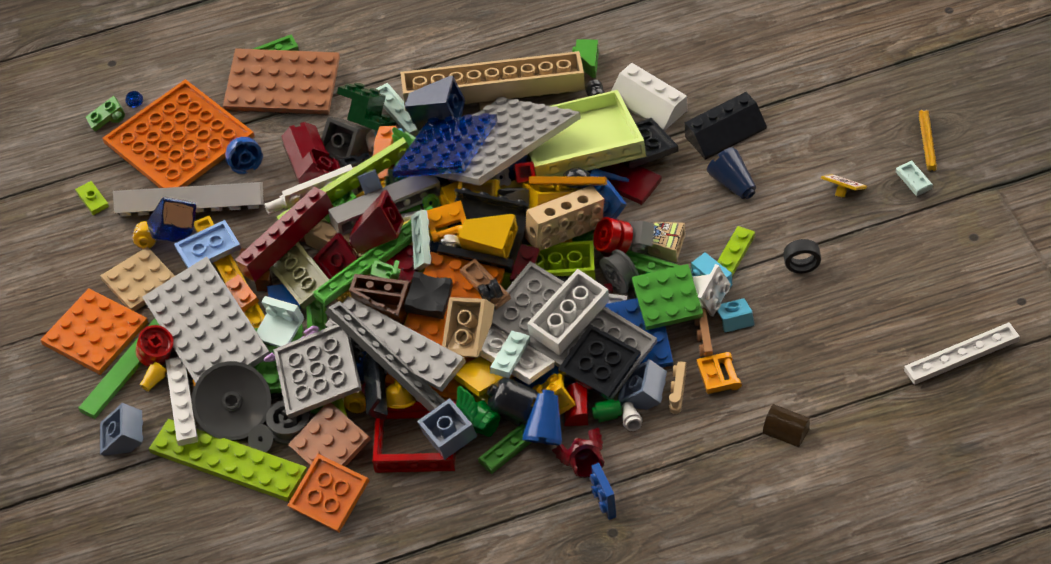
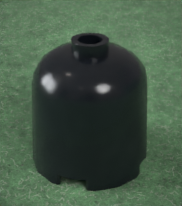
[487,378,538,426]

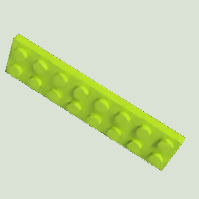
[149,419,307,502]

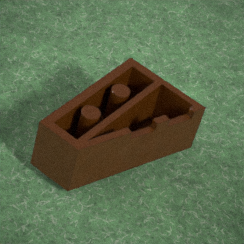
[349,274,411,325]

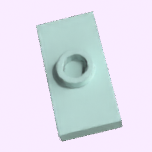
[896,161,933,196]

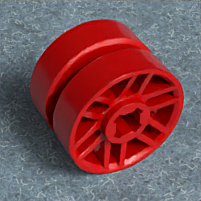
[593,217,633,254]
[135,325,173,366]

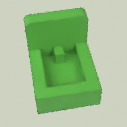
[369,260,401,280]

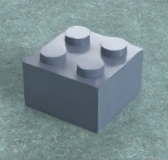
[417,398,477,459]

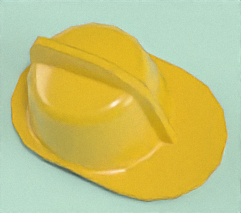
[386,380,416,409]

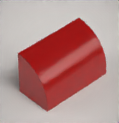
[564,382,588,426]

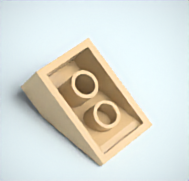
[442,297,495,358]

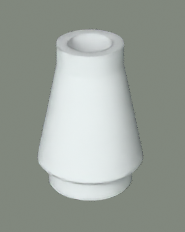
[622,402,642,431]

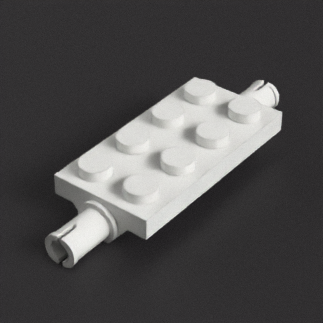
[264,164,358,215]

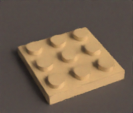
[100,247,175,311]

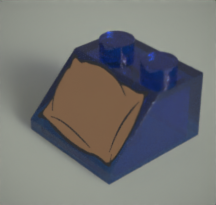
[147,196,196,242]

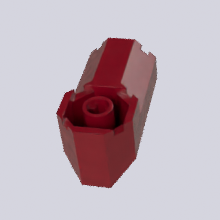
[281,122,340,184]

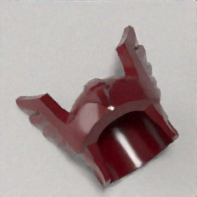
[552,427,605,478]

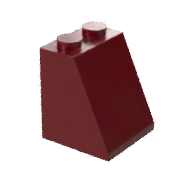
[349,190,404,254]

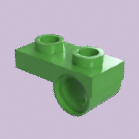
[86,96,125,132]

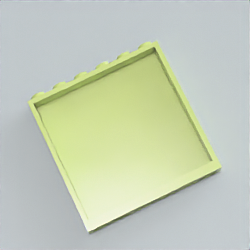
[527,90,646,176]

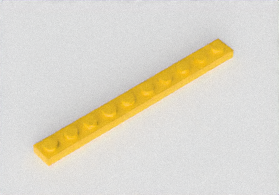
[193,216,265,328]

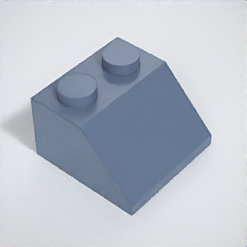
[618,359,667,410]
[100,403,143,456]

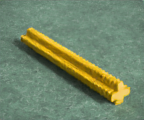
[919,110,937,171]

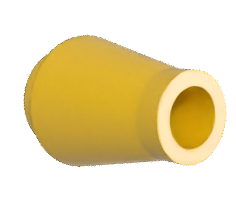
[140,362,167,392]

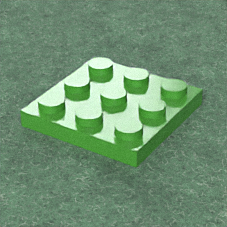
[632,264,703,330]

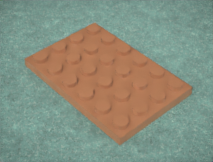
[223,49,340,114]

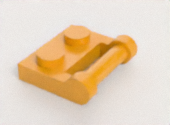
[427,200,466,243]
[697,352,742,394]

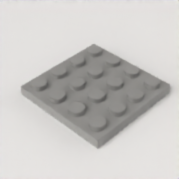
[273,324,362,418]

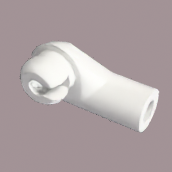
[366,129,376,152]

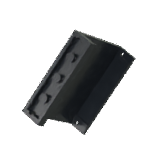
[437,188,530,273]

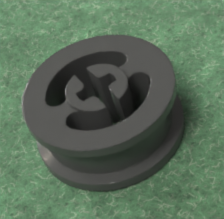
[600,249,639,295]
[266,400,311,445]

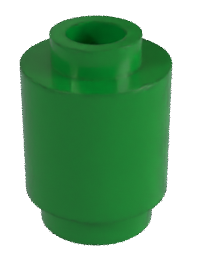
[592,399,622,423]

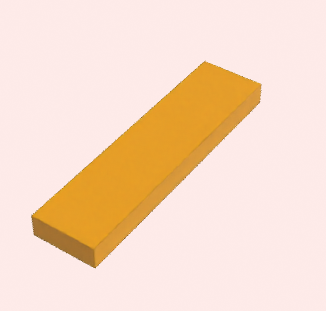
[529,176,607,186]

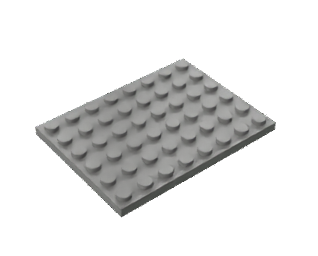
[401,97,581,186]

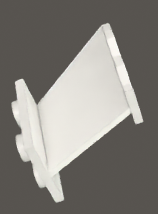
[692,264,731,316]

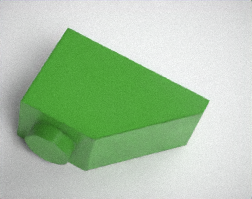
[572,39,599,78]

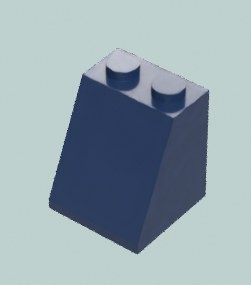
[405,76,465,131]

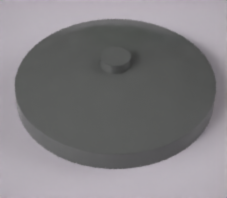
[191,361,271,441]

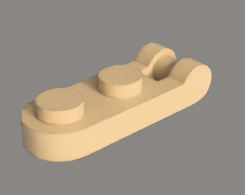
[669,362,686,414]

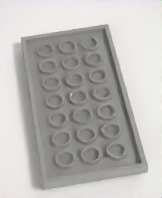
[142,257,271,383]
[492,261,657,399]

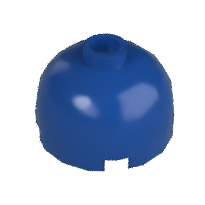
[225,137,263,174]

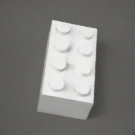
[527,269,609,356]

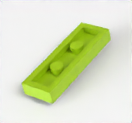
[717,226,755,277]

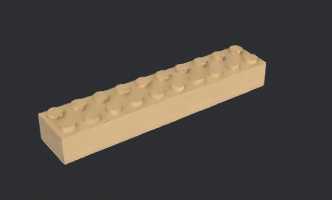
[400,51,585,111]

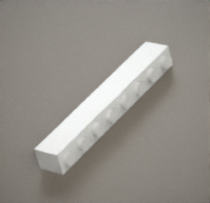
[113,182,264,217]

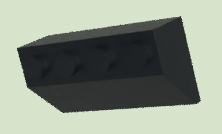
[684,92,767,160]

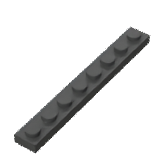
[325,301,445,412]

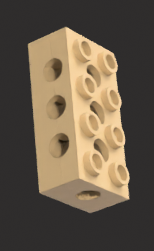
[525,185,604,251]

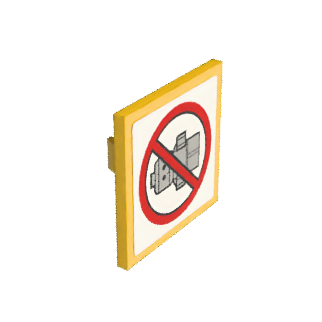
[821,174,867,198]

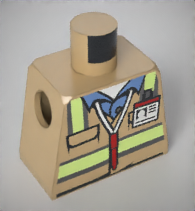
[648,222,685,263]

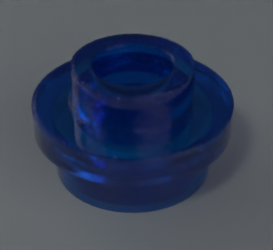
[125,91,143,107]

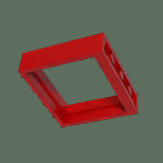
[373,400,456,473]

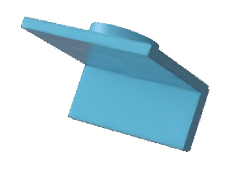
[717,298,754,332]

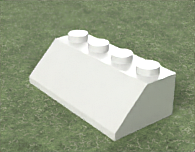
[611,63,687,131]

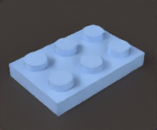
[174,220,241,268]

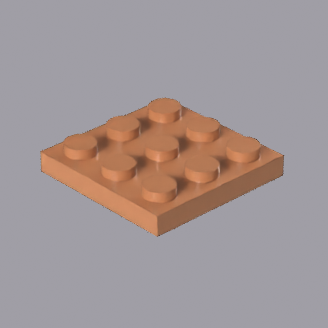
[288,403,371,466]

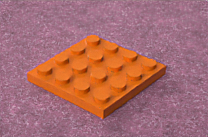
[41,288,149,375]

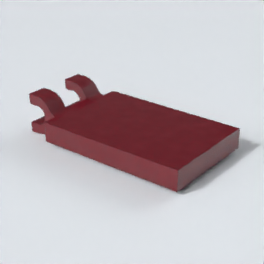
[598,162,662,205]

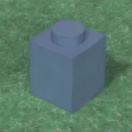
[357,170,382,194]

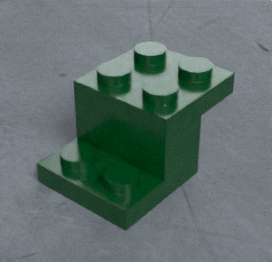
[336,83,396,131]

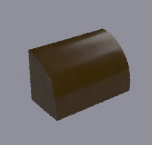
[763,404,810,447]

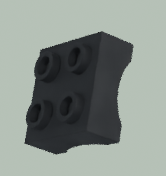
[404,271,453,319]

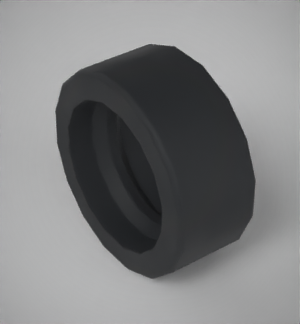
[783,239,821,274]

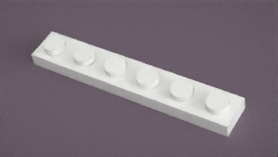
[904,323,1020,385]
[165,357,198,446]

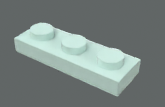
[411,210,431,271]
[490,331,530,378]

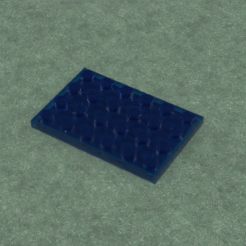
[392,113,498,178]

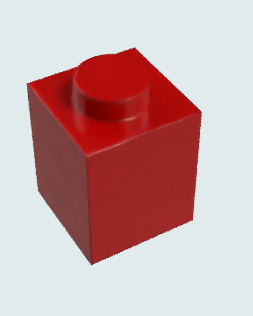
[513,162,535,183]

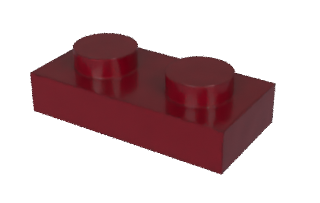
[510,244,540,282]

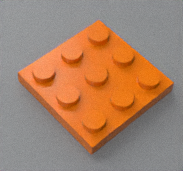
[287,454,370,533]

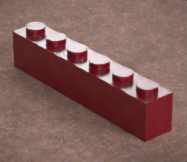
[235,187,334,282]

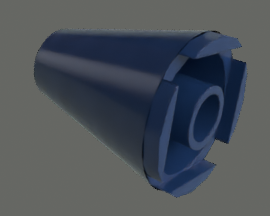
[707,147,756,199]

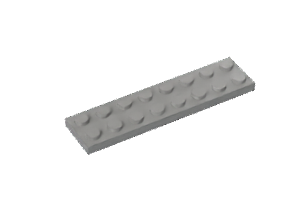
[325,296,466,391]

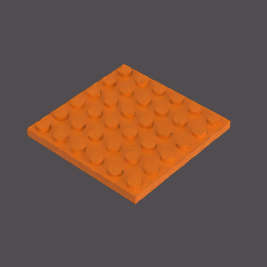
[102,79,255,188]

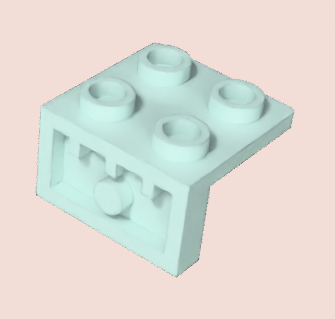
[256,296,304,347]

